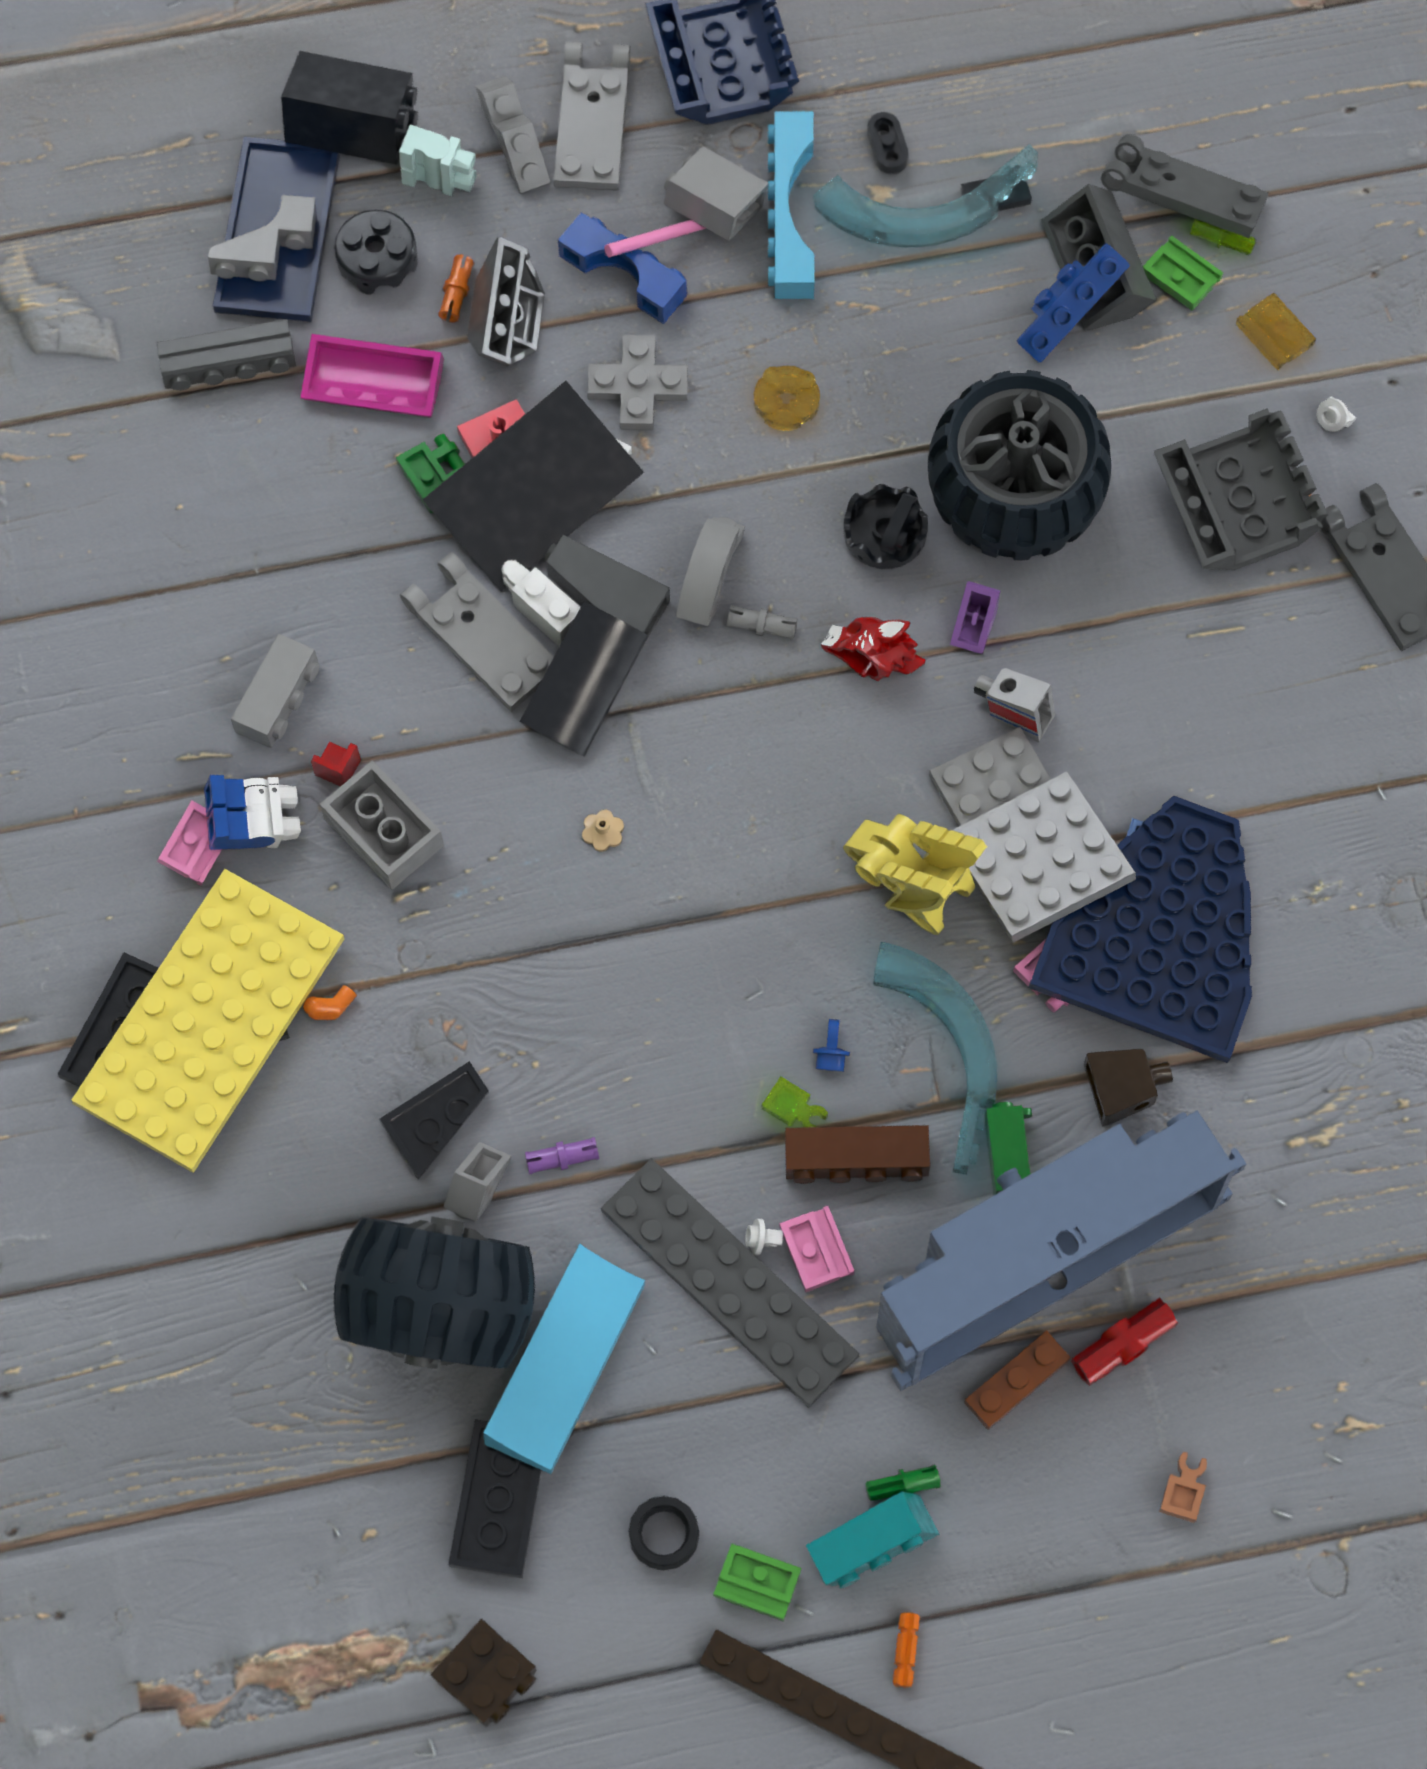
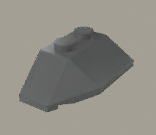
[467,237,545,367]

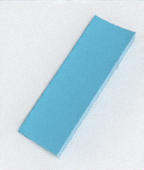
[483,1244,645,1474]

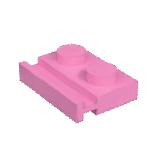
[157,800,222,886]
[779,1206,855,1293]

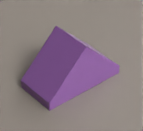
[950,581,1000,654]

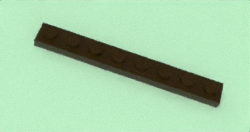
[699,1629,984,1769]

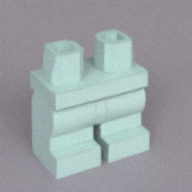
[399,125,477,196]

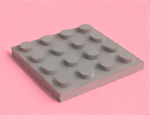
[953,772,1136,943]

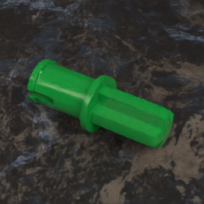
[866,1464,941,1501]

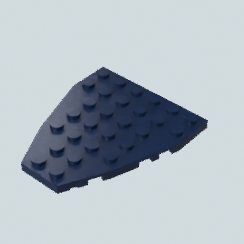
[1028,796,1252,1063]

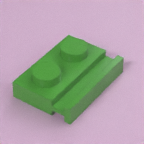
[1143,235,1223,311]
[713,1543,801,1622]

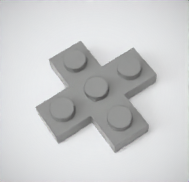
[588,335,688,430]

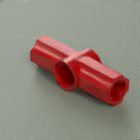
[1071,1298,1178,1386]

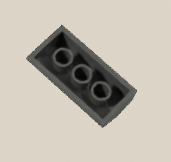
[1041,184,1156,331]

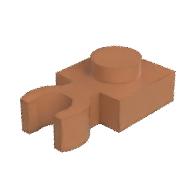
[1159,1452,1207,1523]

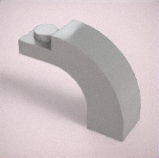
[676,517,745,626]

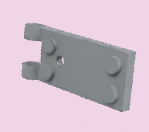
[554,42,630,190]
[400,552,554,712]

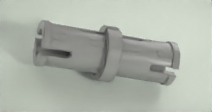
[727,605,798,640]

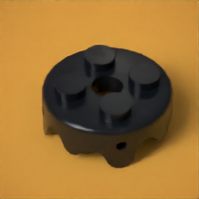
[334,210,418,294]
[844,484,928,569]

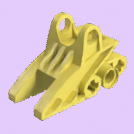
[843,814,987,935]

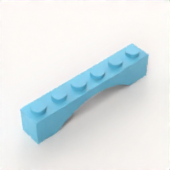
[768,111,814,299]

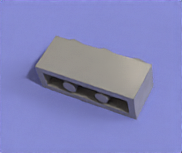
[231,633,320,748]

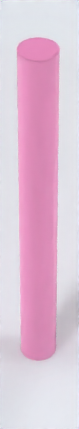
[605,220,707,257]

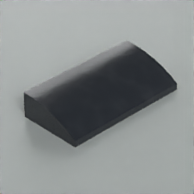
[519,601,648,756]

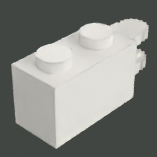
[501,559,580,647]

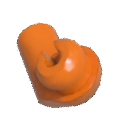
[303,985,357,1020]

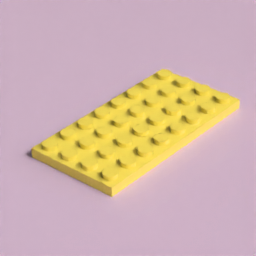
[71,869,345,1173]

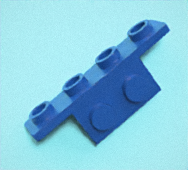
[1017,243,1130,362]

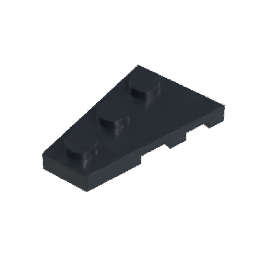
[379,1061,489,1180]

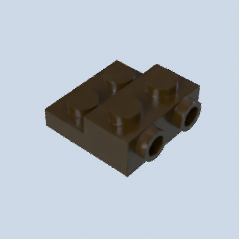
[430,1618,537,1727]

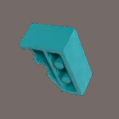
[806,1492,939,1589]

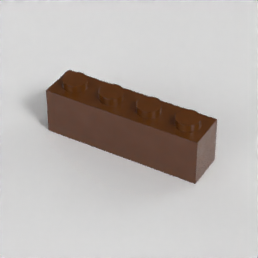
[785,1125,930,1184]

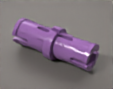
[525,1137,599,1175]

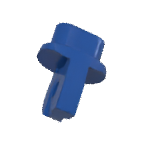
[813,1019,850,1072]

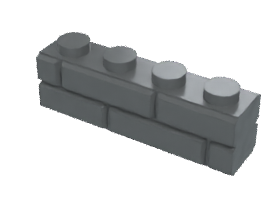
[156,319,296,391]

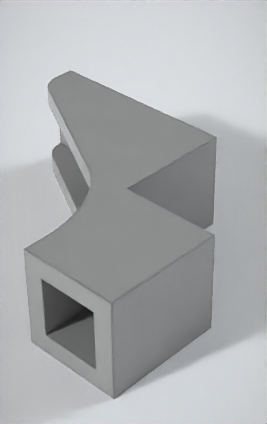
[475,76,550,193]
[208,195,316,281]

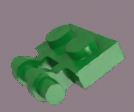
[396,434,465,514]

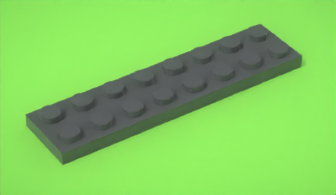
[601,1158,859,1408]

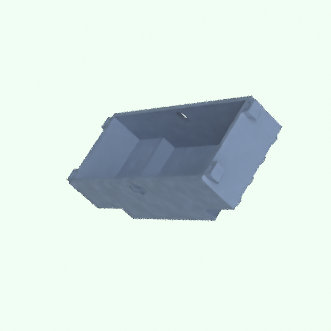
[876,1110,1246,1391]

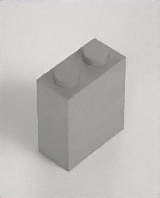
[664,146,768,241]

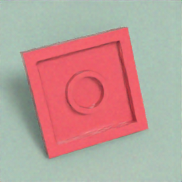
[457,399,525,458]

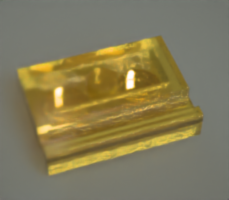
[1236,292,1316,370]

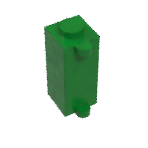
[984,1102,1032,1196]

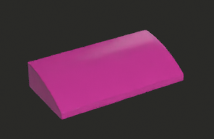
[300,334,444,418]

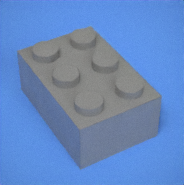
[320,760,444,890]

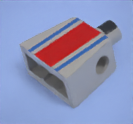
[974,668,1056,742]

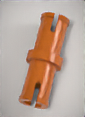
[438,255,474,322]

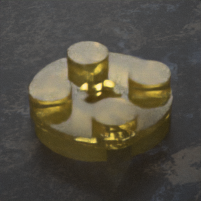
[754,366,820,431]

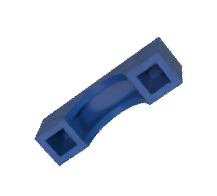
[558,212,687,324]

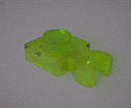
[761,1076,828,1128]

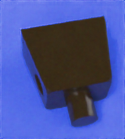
[1084,1049,1173,1127]

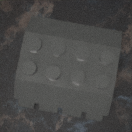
[1154,408,1328,570]

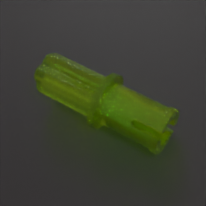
[1190,219,1256,255]

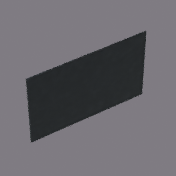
[423,381,644,592]

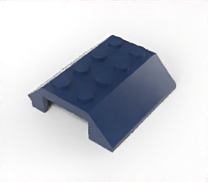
[645,0,799,125]

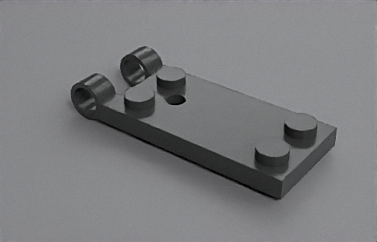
[1101,134,1269,238]
[1321,483,1427,651]

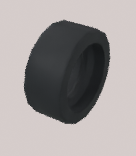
[629,1496,699,1571]

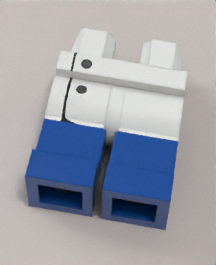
[204,775,301,850]

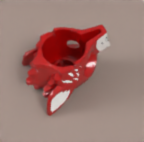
[821,616,926,681]

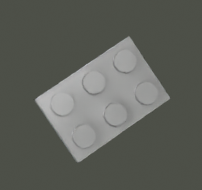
[929,727,1051,827]

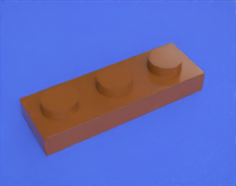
[964,1330,1071,1430]

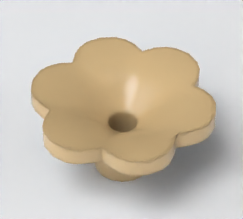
[582,810,624,852]

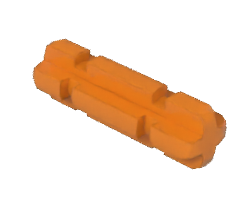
[893,1612,920,1688]

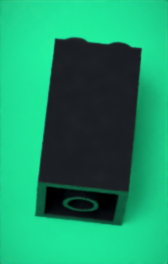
[281,51,418,165]

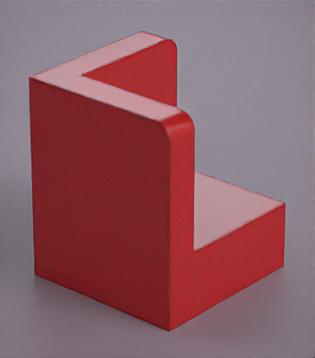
[311,742,361,787]

